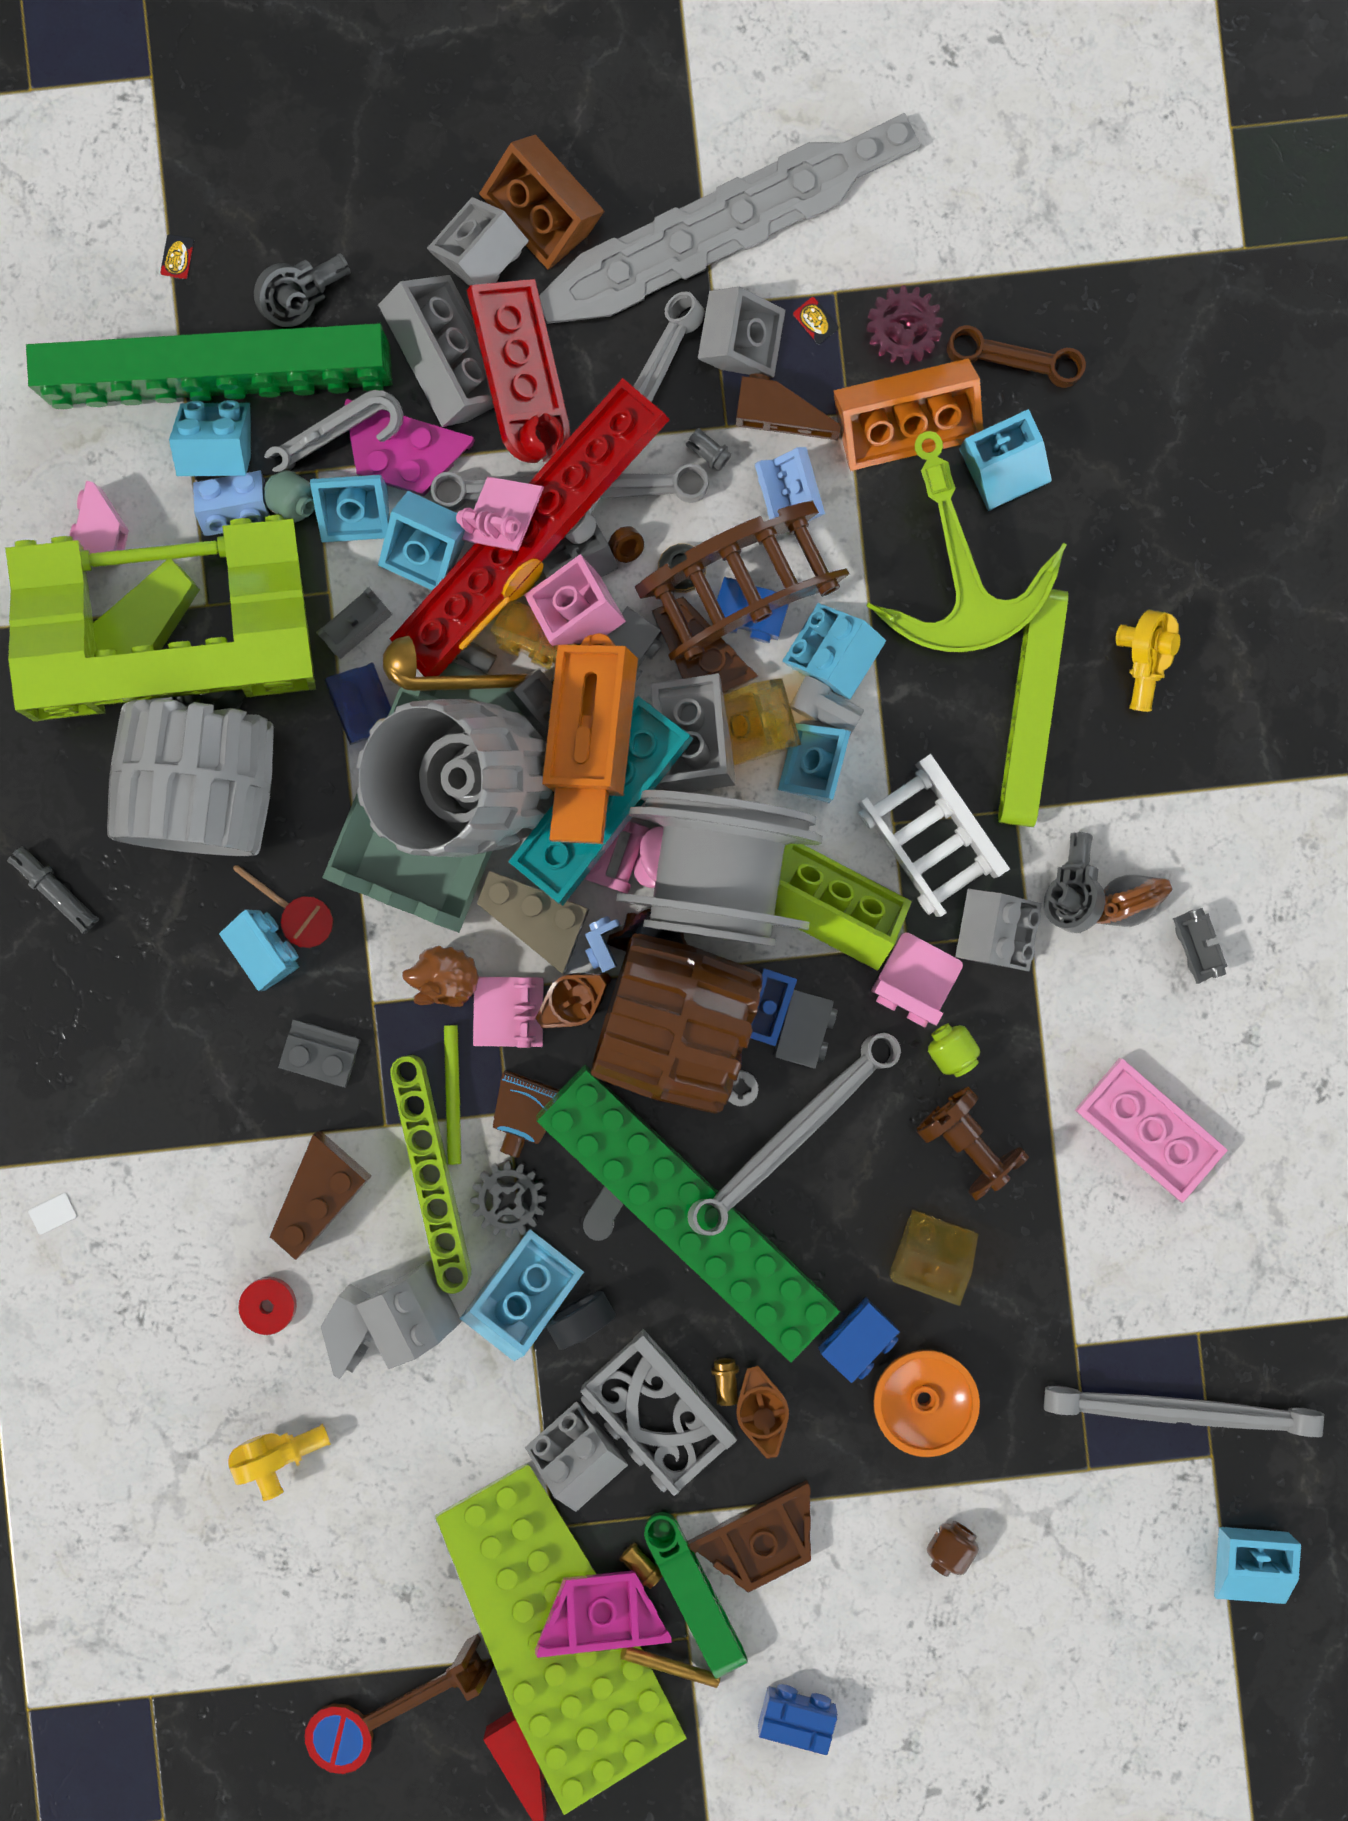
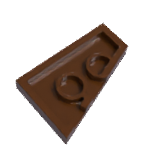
[652,596,758,694]

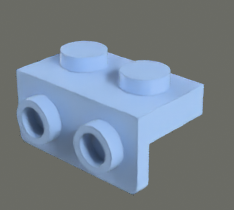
[755,447,825,522]
[193,470,270,536]
[585,916,621,973]

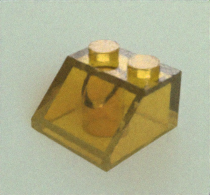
[723,678,801,766]

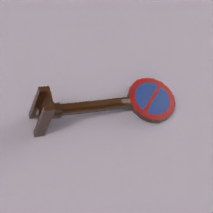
[305,1634,494,1774]

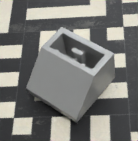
[955,889,1042,971]
[321,1284,373,1379]
[525,1401,628,1512]

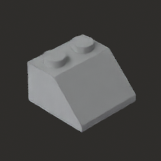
[427,197,529,286]
[698,286,785,378]

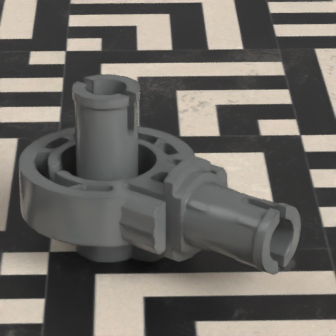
[254,253,351,327]
[1044,832,1105,933]

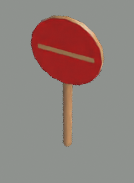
[233,865,333,948]

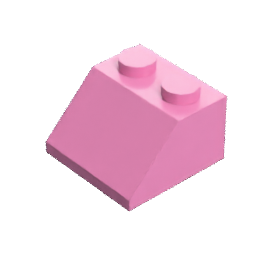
[524,554,626,646]

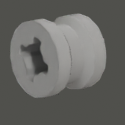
[728,1070,759,1106]

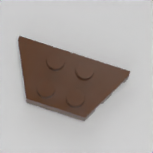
[688,1480,811,1593]

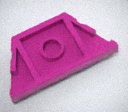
[345,399,475,496]
[535,1571,672,1658]

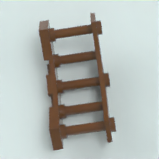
[635,500,850,661]

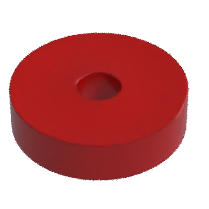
[238,1277,297,1335]

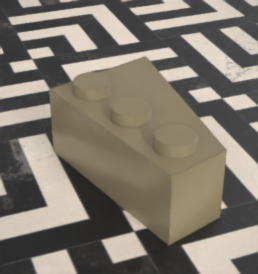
[477,871,589,974]

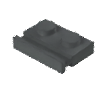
[278,1019,361,1088]

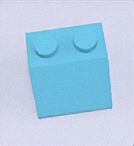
[378,491,465,590]

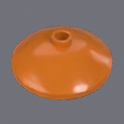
[874,1350,980,1457]

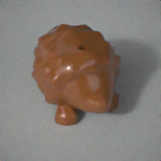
[402,946,479,1007]

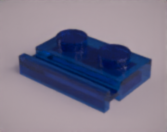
[324,662,391,745]

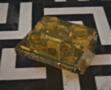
[490,600,570,670]
[889,1210,979,1306]

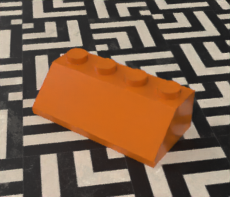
[834,358,983,471]

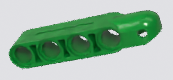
[644,1512,748,1679]

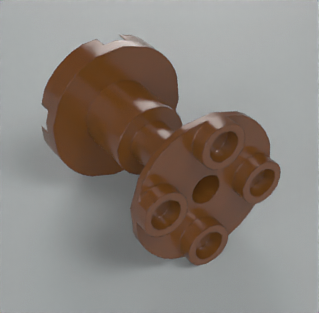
[916,1086,1029,1200]

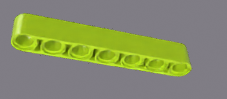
[998,589,1068,828]
[390,1055,472,1294]

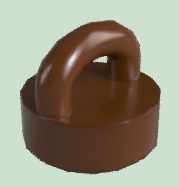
[608,526,644,563]

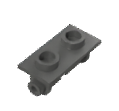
[1173,908,1228,984]

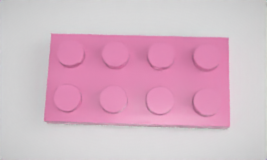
[1075,1058,1228,1203]

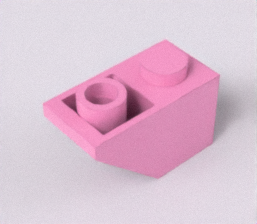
[69,481,129,554]

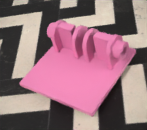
[456,477,544,551]
[473,977,544,1048]

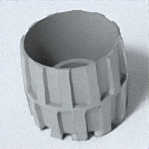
[107,699,274,856]
[356,699,551,857]

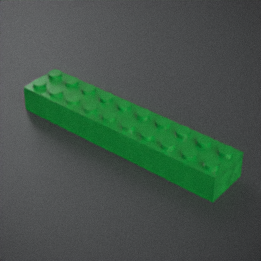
[26,324,392,409]
[536,1065,840,1362]

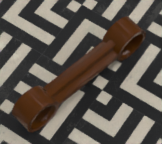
[947,325,1086,388]

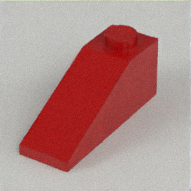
[483,1711,547,1821]

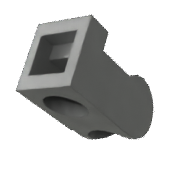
[583,1186,623,1241]

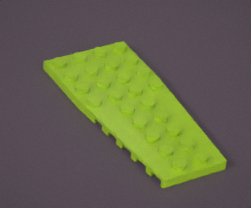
[435,1464,687,1815]

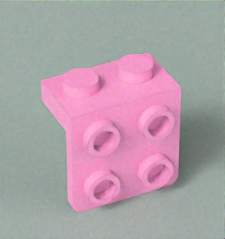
[871,933,963,1028]

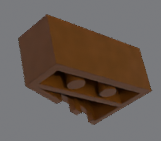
[270,1130,372,1260]

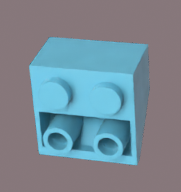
[169,400,251,476]
[959,409,1052,511]
[782,603,887,699]
[219,909,299,991]
[1214,1527,1301,1604]

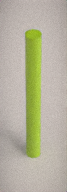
[444,1025,462,1165]

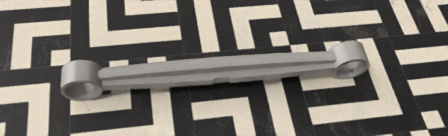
[565,292,705,544]
[431,464,708,511]
[688,1033,901,1235]
[1044,1386,1325,1437]

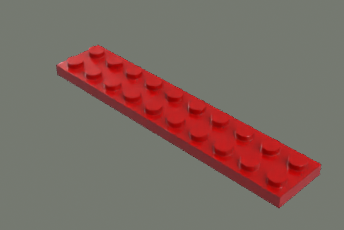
[389,378,670,677]

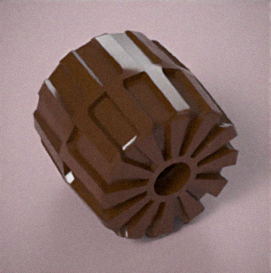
[591,934,763,1114]

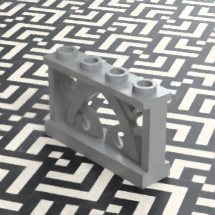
[581,1329,737,1496]

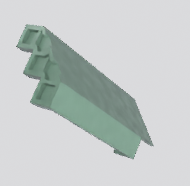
[322,662,536,933]

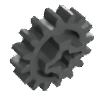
[470,1160,547,1238]

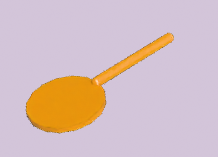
[459,559,544,650]

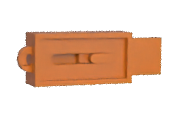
[542,633,638,844]

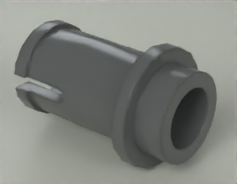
[686,428,731,471]
[455,641,497,675]

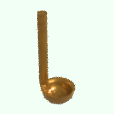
[383,636,528,691]

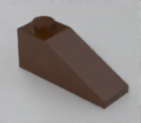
[735,373,841,440]

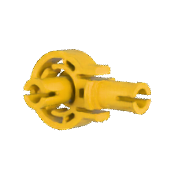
[1116,610,1180,712]
[228,1424,331,1501]

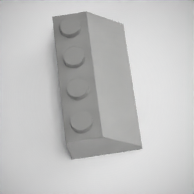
[378,275,494,427]

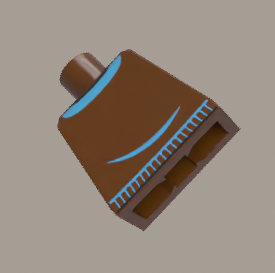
[493,1070,561,1158]

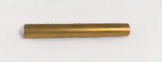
[620,1647,721,1688]

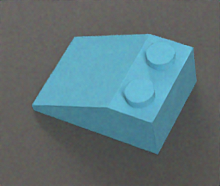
[459,1229,584,1361]

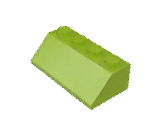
[774,844,912,971]

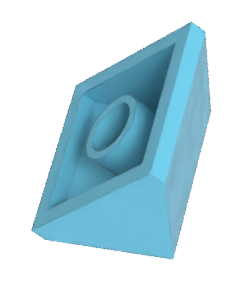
[310,475,390,542]
[778,723,851,803]

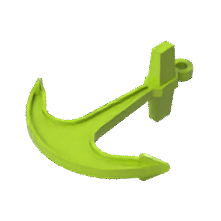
[866,431,1067,652]

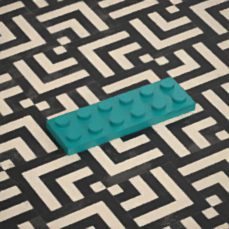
[508,696,694,906]

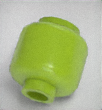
[928,1023,980,1077]

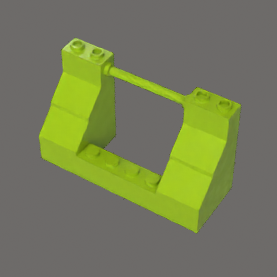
[5,515,316,721]

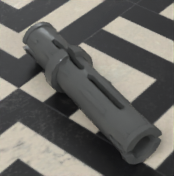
[7,846,99,934]

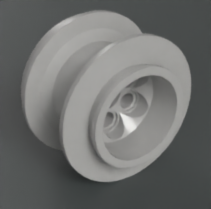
[616,790,823,946]

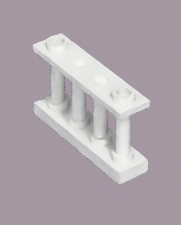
[858,754,1010,917]

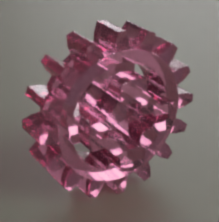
[867,285,943,364]

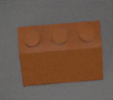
[479,134,605,270]

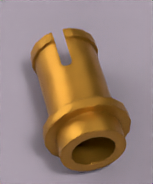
[711,1358,739,1406]
[619,1542,662,1589]

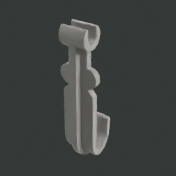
[264,390,403,472]

